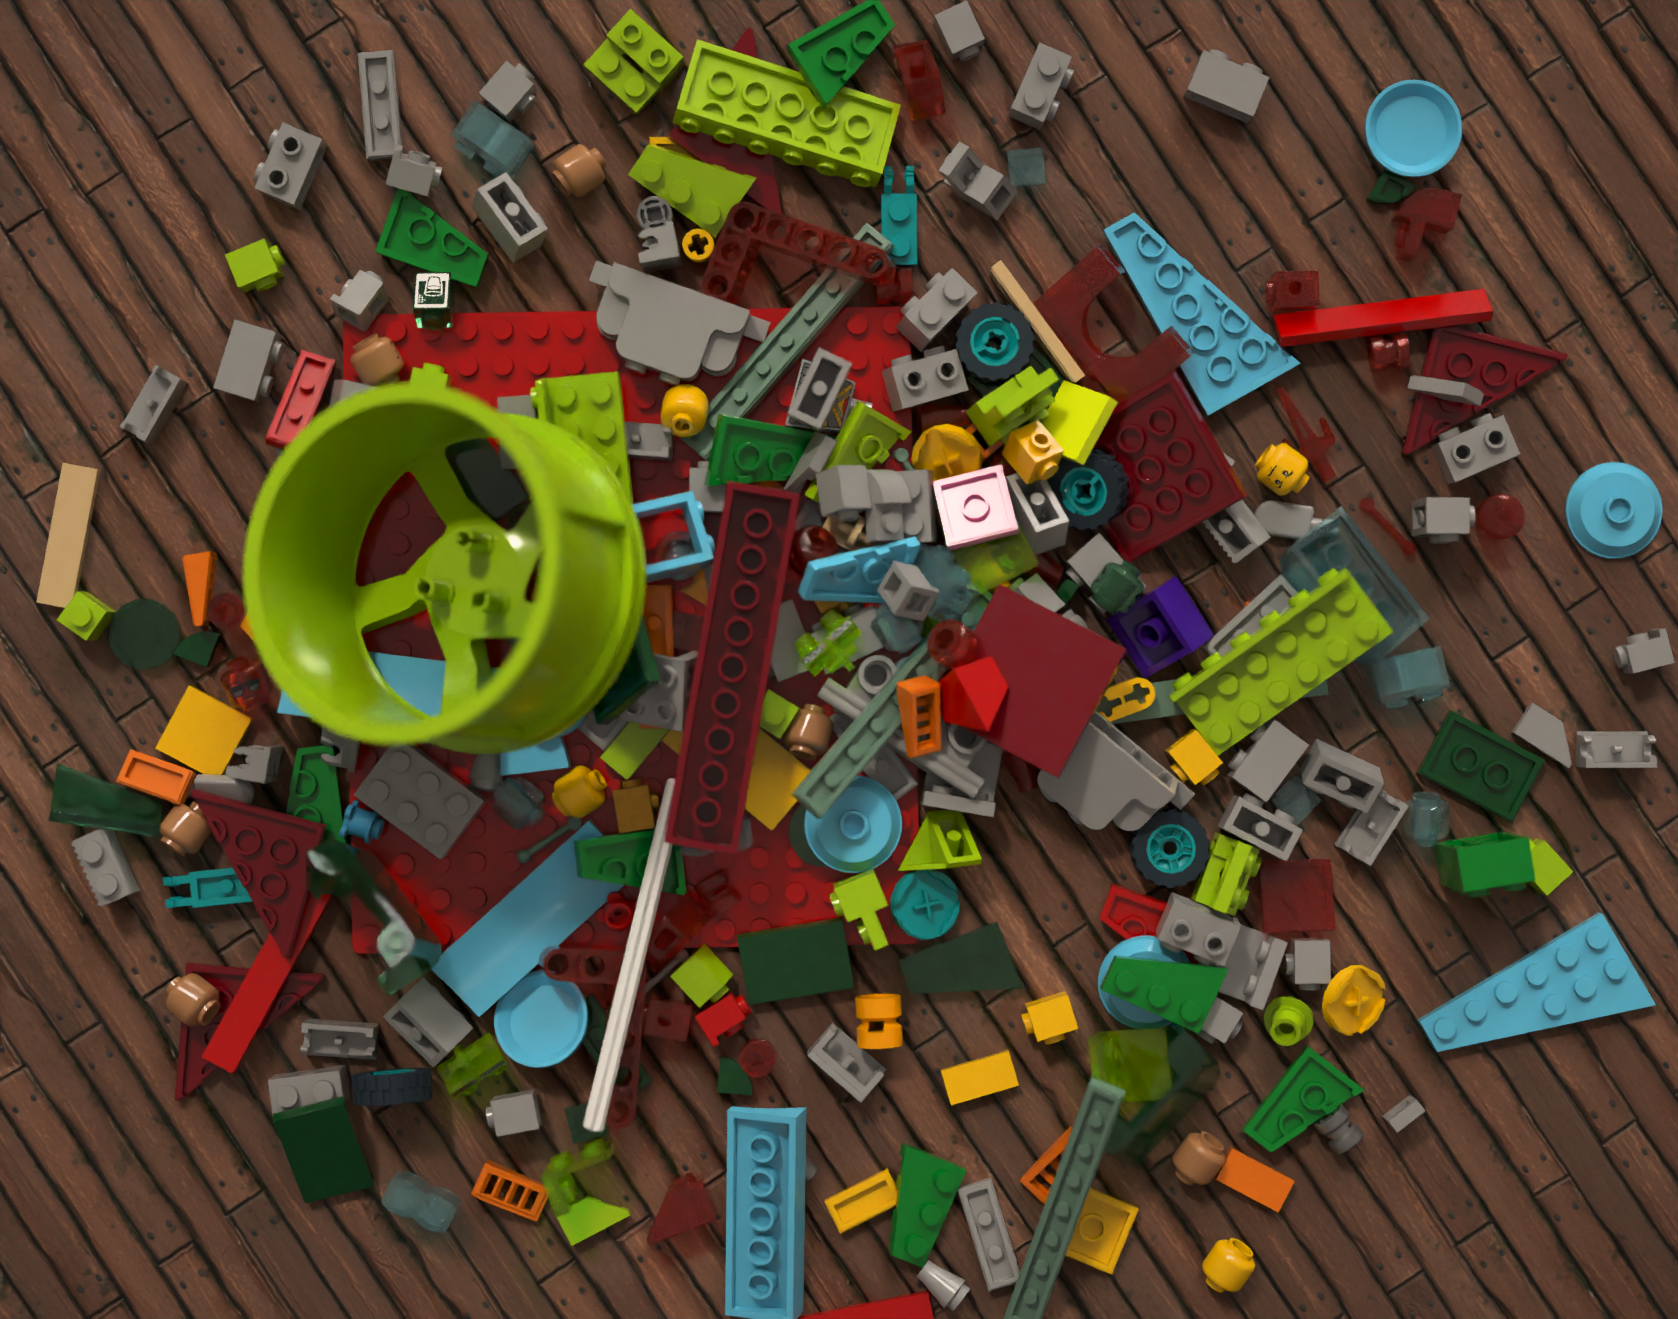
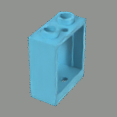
[633,491,715,583]

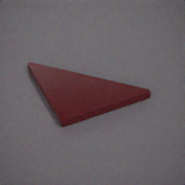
[667,27,782,220]
[1401,326,1568,456]
[191,789,328,959]
[175,963,325,1101]

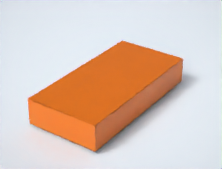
[116,749,197,805]
[1214,1146,1295,1213]

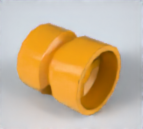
[855,993,903,1049]

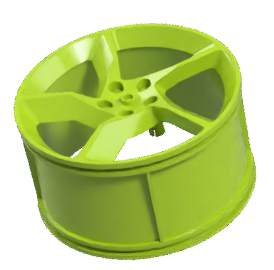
[243,383,646,754]

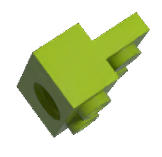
[583,9,685,115]
[966,366,1059,447]
[1190,832,1262,916]
[829,869,888,950]

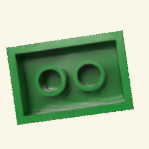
[1433,831,1536,897]

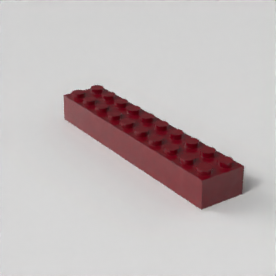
[664,481,800,855]

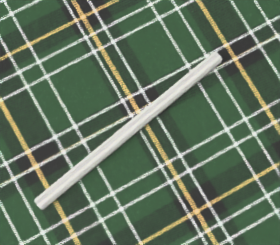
[583,778,675,1132]

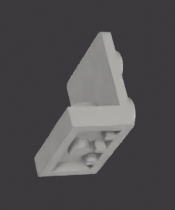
[620,651,698,731]
[921,742,1003,817]
[1197,924,1288,1010]

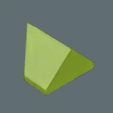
[898,809,982,871]

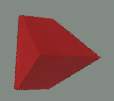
[938,656,1009,732]

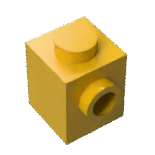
[1002,420,1064,485]
[1164,729,1223,786]
[1021,991,1079,1044]

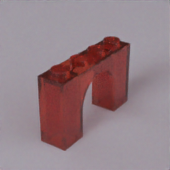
[1033,244,1195,406]

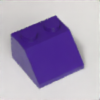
[1106,576,1214,679]

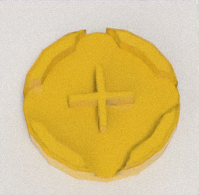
[911,424,983,481]
[1322,965,1386,1036]

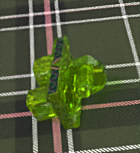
[794,609,862,677]
[436,1032,507,1099]

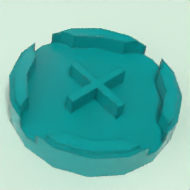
[890,869,960,940]

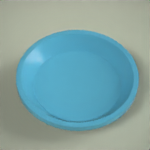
[1364,80,1462,177]
[1565,462,1662,559]
[804,776,902,873]
[1098,935,1190,1030]
[494,970,589,1068]

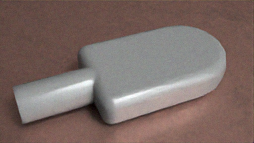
[1254,500,1339,541]
[187,774,255,804]

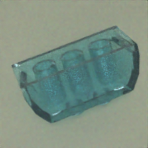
[1280,506,1430,664]

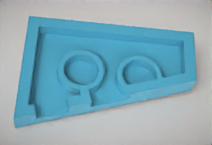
[798,537,921,603]

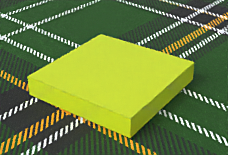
[1041,380,1118,465]

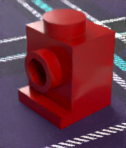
[695,991,753,1047]

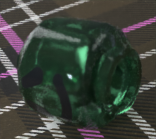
[1091,560,1144,615]

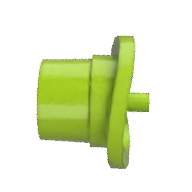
[1264,996,1314,1046]

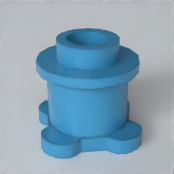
[339,800,385,844]

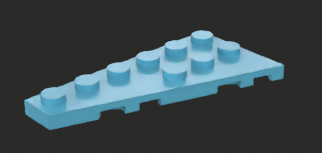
[1102,212,1301,417]
[1417,912,1656,1052]

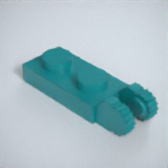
[881,166,917,266]
[163,867,252,908]

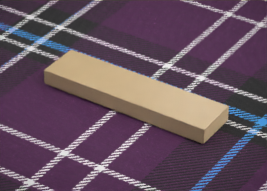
[989,260,1085,384]
[36,463,101,608]

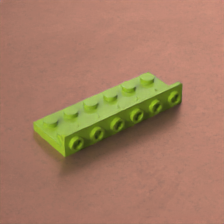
[672,39,901,187]
[531,371,634,505]
[1168,567,1393,756]

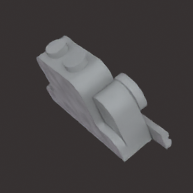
[589,261,771,386]
[817,655,986,798]
[1037,711,1195,831]

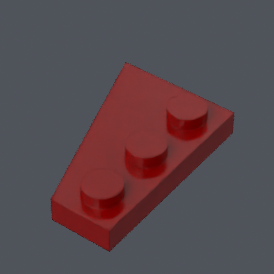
[1099,883,1197,964]

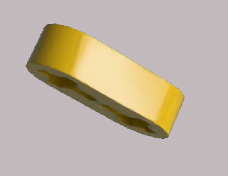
[1098,677,1156,722]

